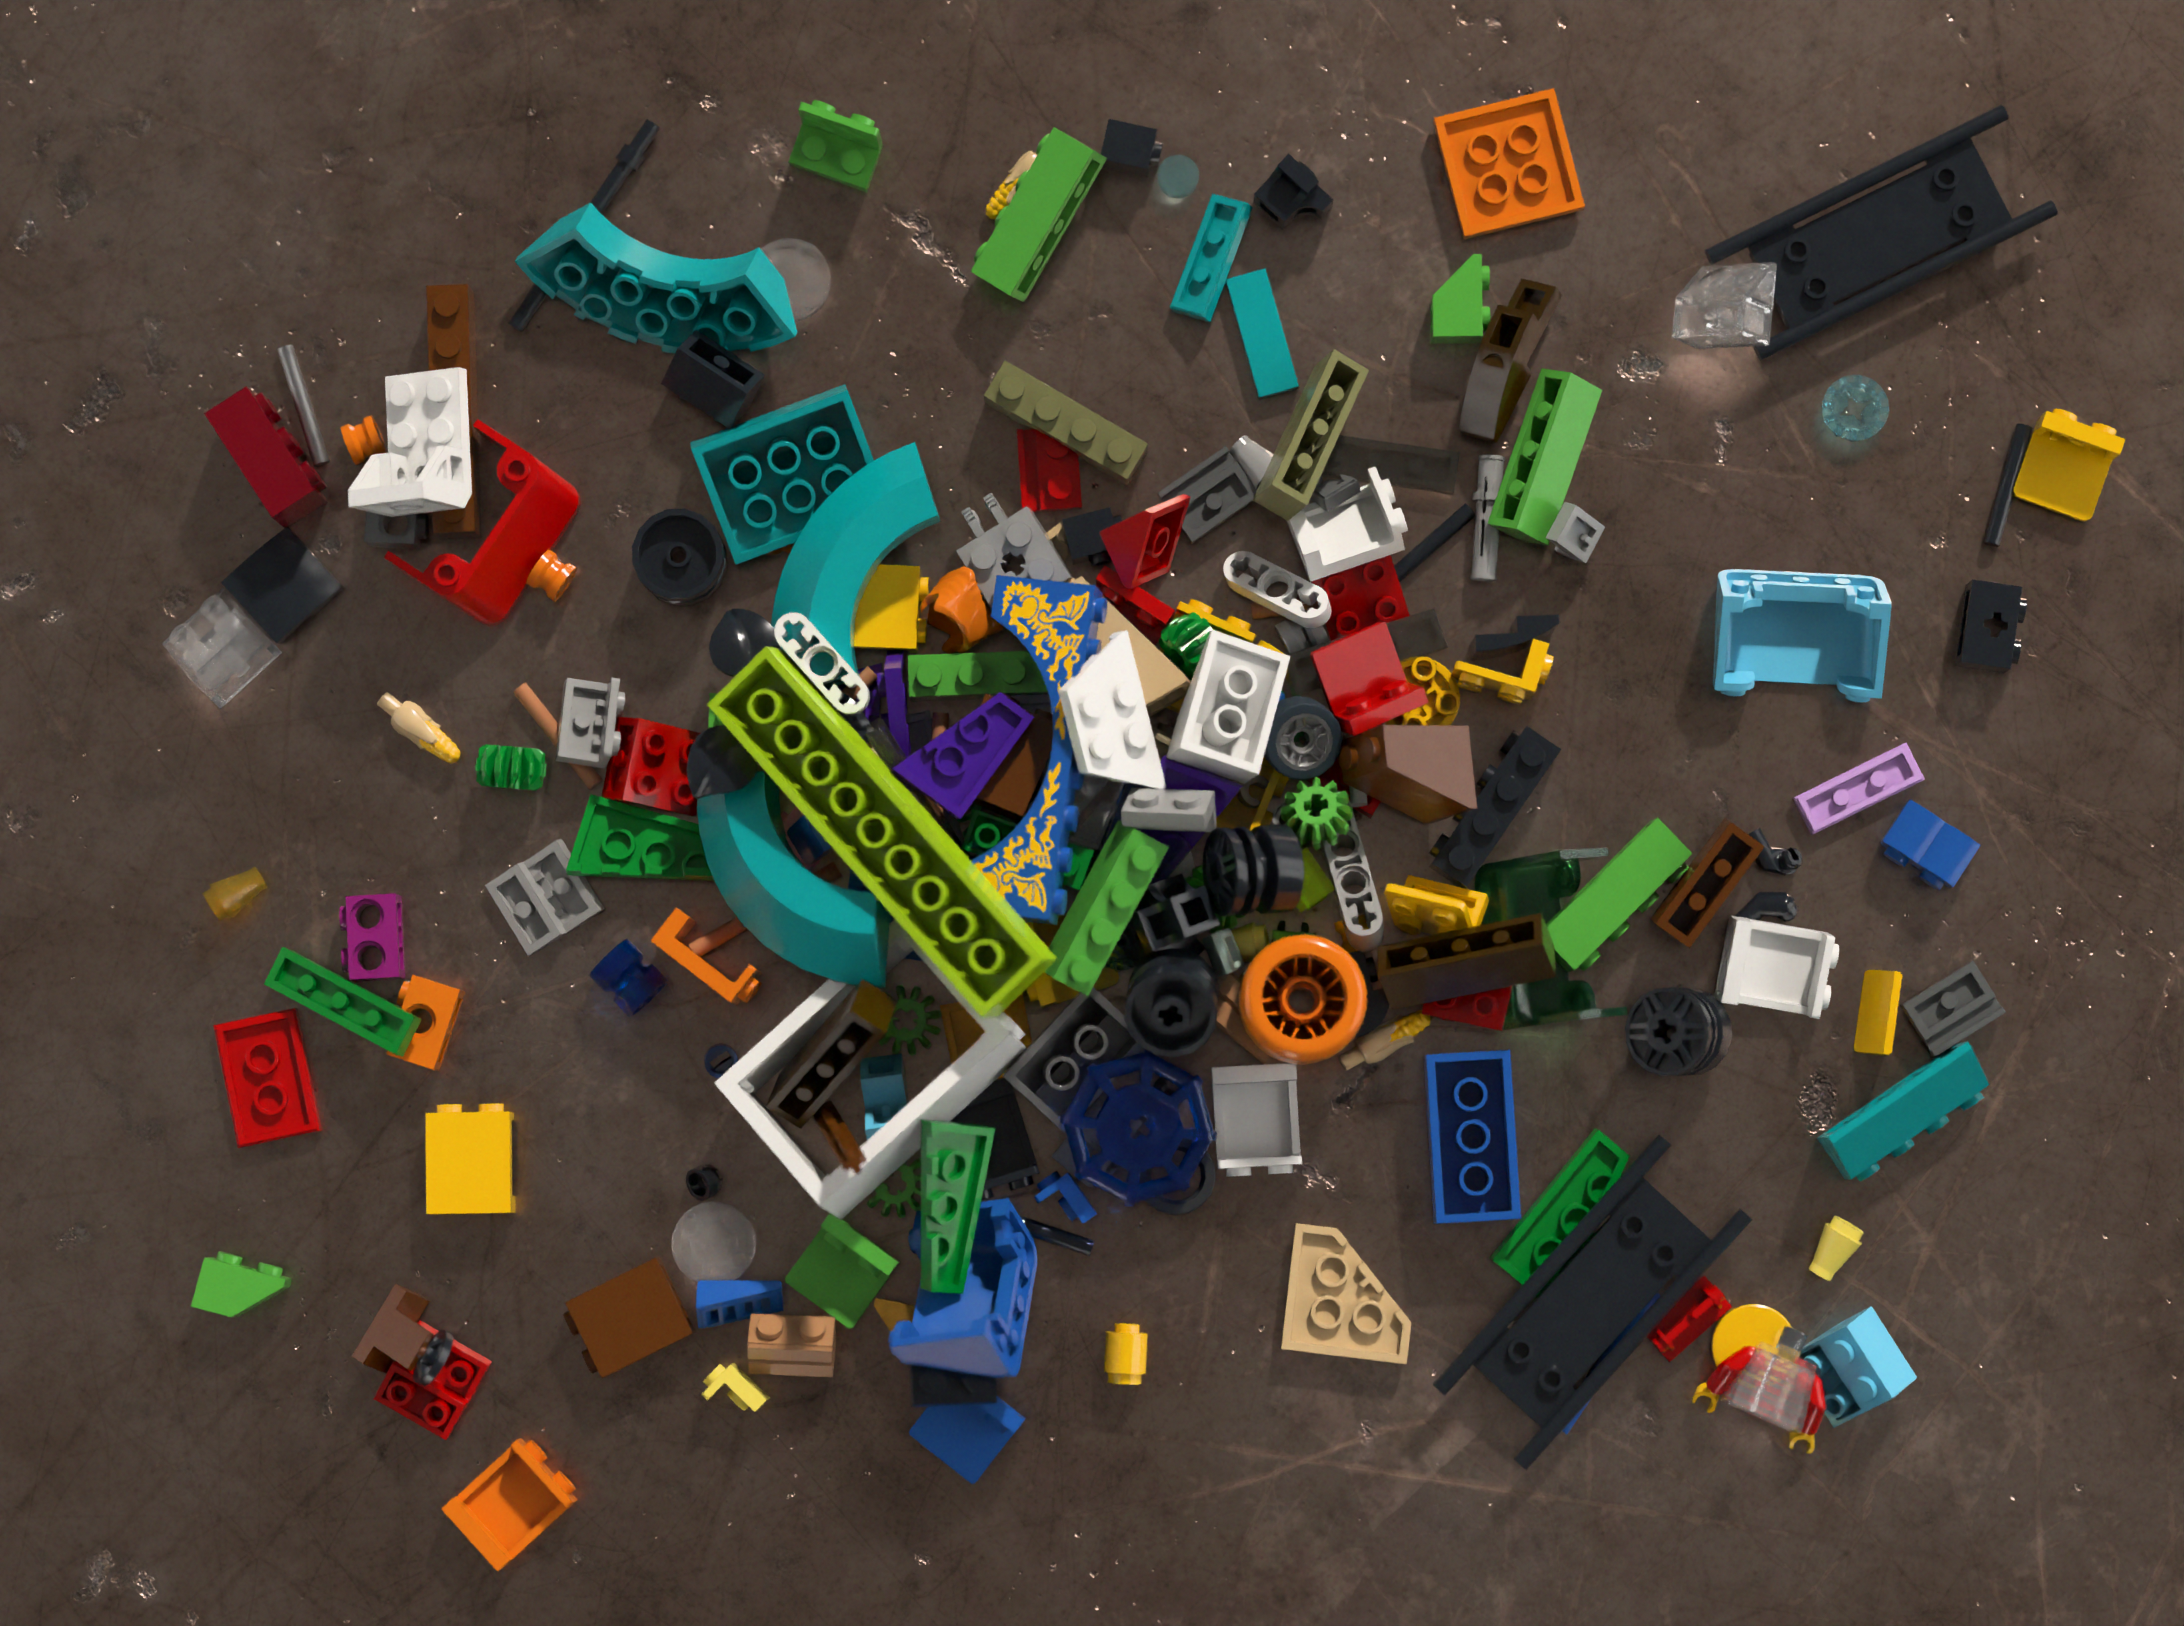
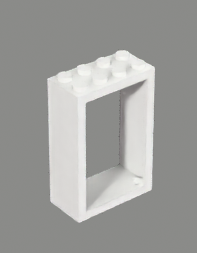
[715,919,1027,1220]

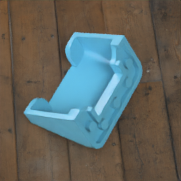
[1713,569,1892,702]

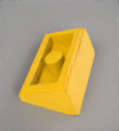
[1854,970,1903,1056]

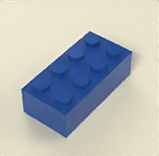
[1423,1050,1521,1224]

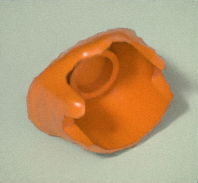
[920,566,1005,654]

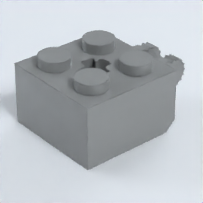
[956,493,1074,608]

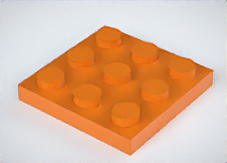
[1433,88,1585,239]

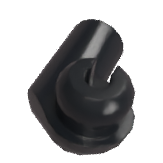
[1748,828,1803,876]
[1735,892,1798,922]

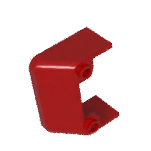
[384,419,580,626]

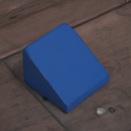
[787,815,833,865]

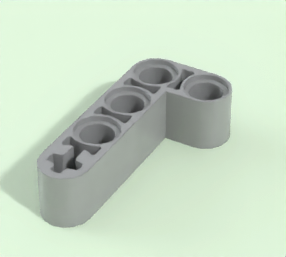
[1273,790,1384,952]

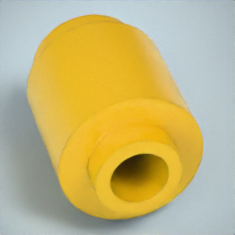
[1104,1323,1148,1385]

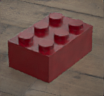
[204,386,327,528]

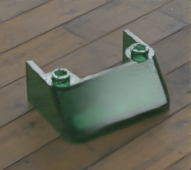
[1475,848,1628,1030]

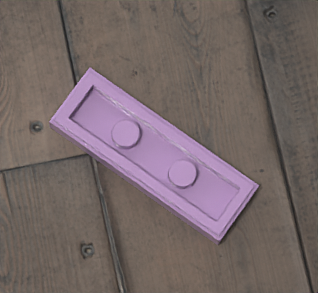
[1793,743,1925,835]

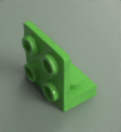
[788,100,883,192]
[785,1213,900,1329]

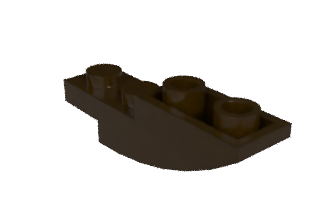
[1459,278,1562,443]

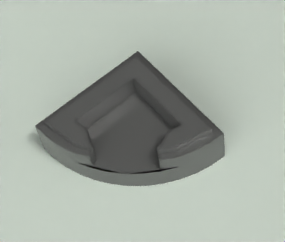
[1310,475,1361,512]

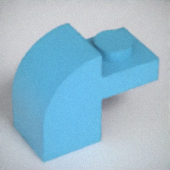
[860,1053,909,1141]

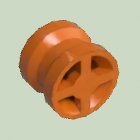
[340,415,387,465]
[526,549,577,602]

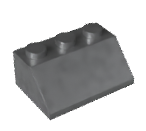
[1002,987,1142,1133]

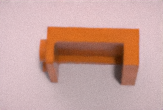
[650,907,762,1006]
[441,1438,577,1572]

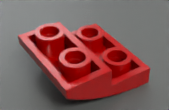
[374,1320,492,1440]

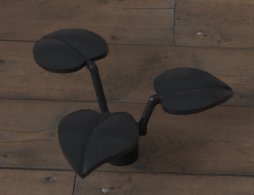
[687,609,876,799]

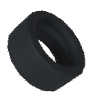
[1136,1135,1216,1215]

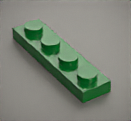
[264,947,422,1057]

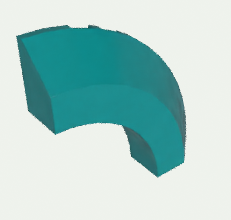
[514,202,797,354]
[771,442,941,689]
[697,771,891,988]

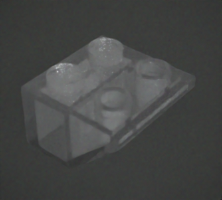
[1672,262,1777,349]
[162,588,282,709]

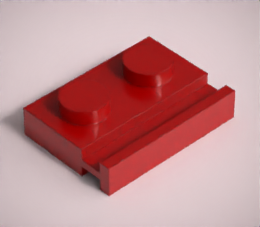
[1016,429,1082,512]

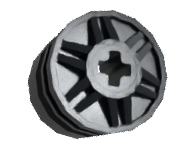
[1202,824,1304,917]
[1625,987,1732,1076]

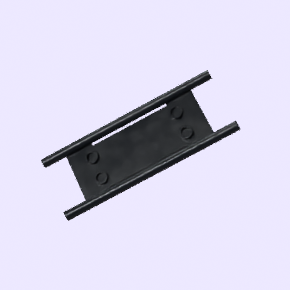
[1705,105,2058,360]
[1432,1135,1752,1470]

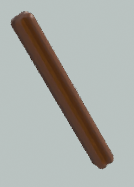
[812,1101,867,1175]

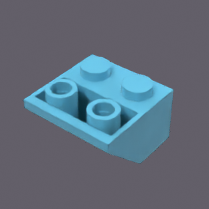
[1795,1306,1917,1428]

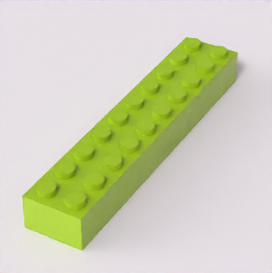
[707,646,1057,1018]

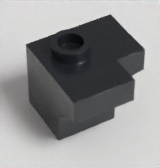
[1253,153,1334,230]
[1131,873,1220,954]

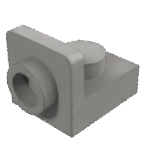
[1546,502,1605,563]

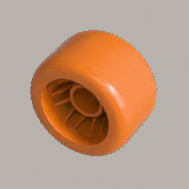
[1238,935,1367,1064]

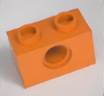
[386,975,465,1071]

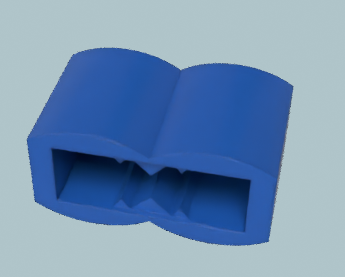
[1880,800,1981,890]

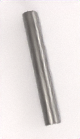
[277,345,330,467]

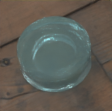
[1158,155,1199,198]

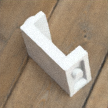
[1286,467,1408,582]
[1714,915,1839,1019]
[1211,1063,1302,1177]

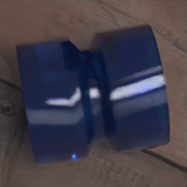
[589,938,668,1018]

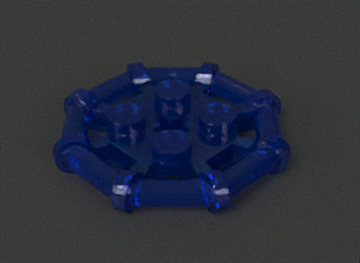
[1060,1048,1217,1207]

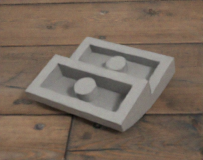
[485,839,605,956]

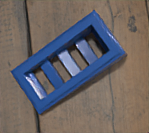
[696,1280,784,1328]

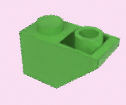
[1430,254,1490,344]
[191,1251,292,1317]

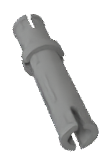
[1470,454,1505,582]

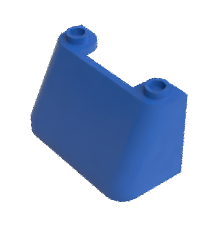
[889,1198,1038,1378]

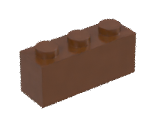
[1650,818,1765,948]

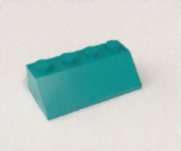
[1817,1041,1990,1182]

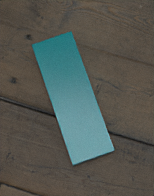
[1169,193,1253,322]
[1225,268,1299,400]

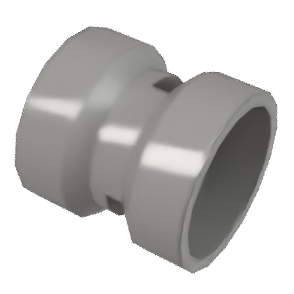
[1274,607,1330,662]

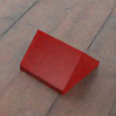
[1099,494,1191,589]

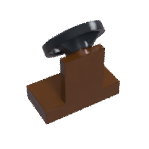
[352,1283,453,1386]

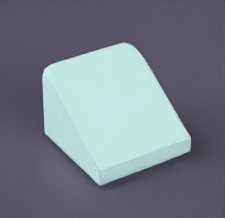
[1202,928,1245,977]

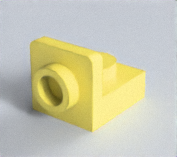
[701,1363,770,1412]

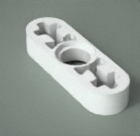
[1223,551,1332,628]
[774,613,870,715]

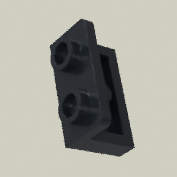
[907,1364,997,1407]

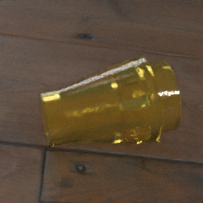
[202,866,268,922]

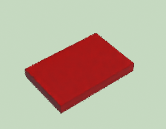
[213,1008,322,1148]

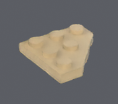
[1281,1223,1411,1364]

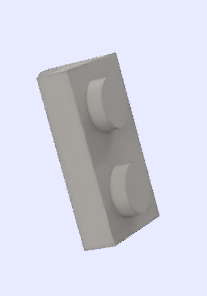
[555,677,625,768]
[1121,788,1217,832]

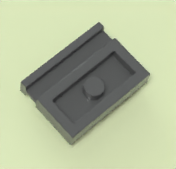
[1158,446,1257,544]
[1900,961,2006,1057]

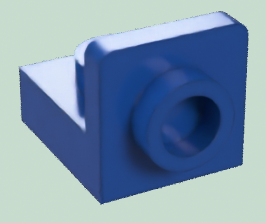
[1034,1171,1098,1224]

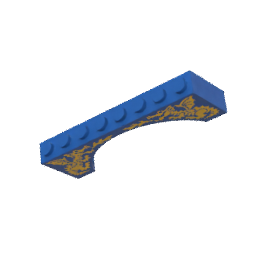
[971,575,1107,925]

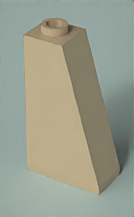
[1066,576,1191,717]

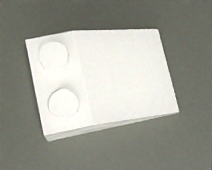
[1166,630,1290,784]

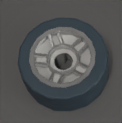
[1264,696,1343,780]

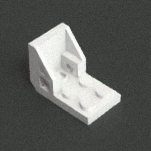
[348,367,472,517]

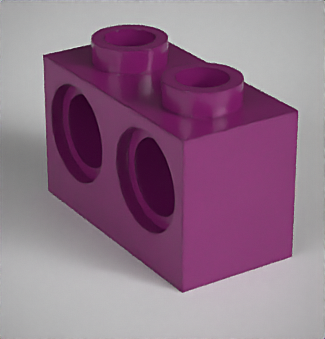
[339,893,405,982]

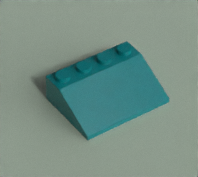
[690,384,874,565]

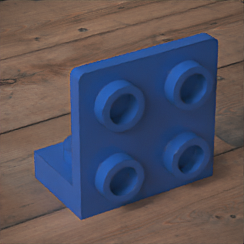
[909,1396,1025,1484]

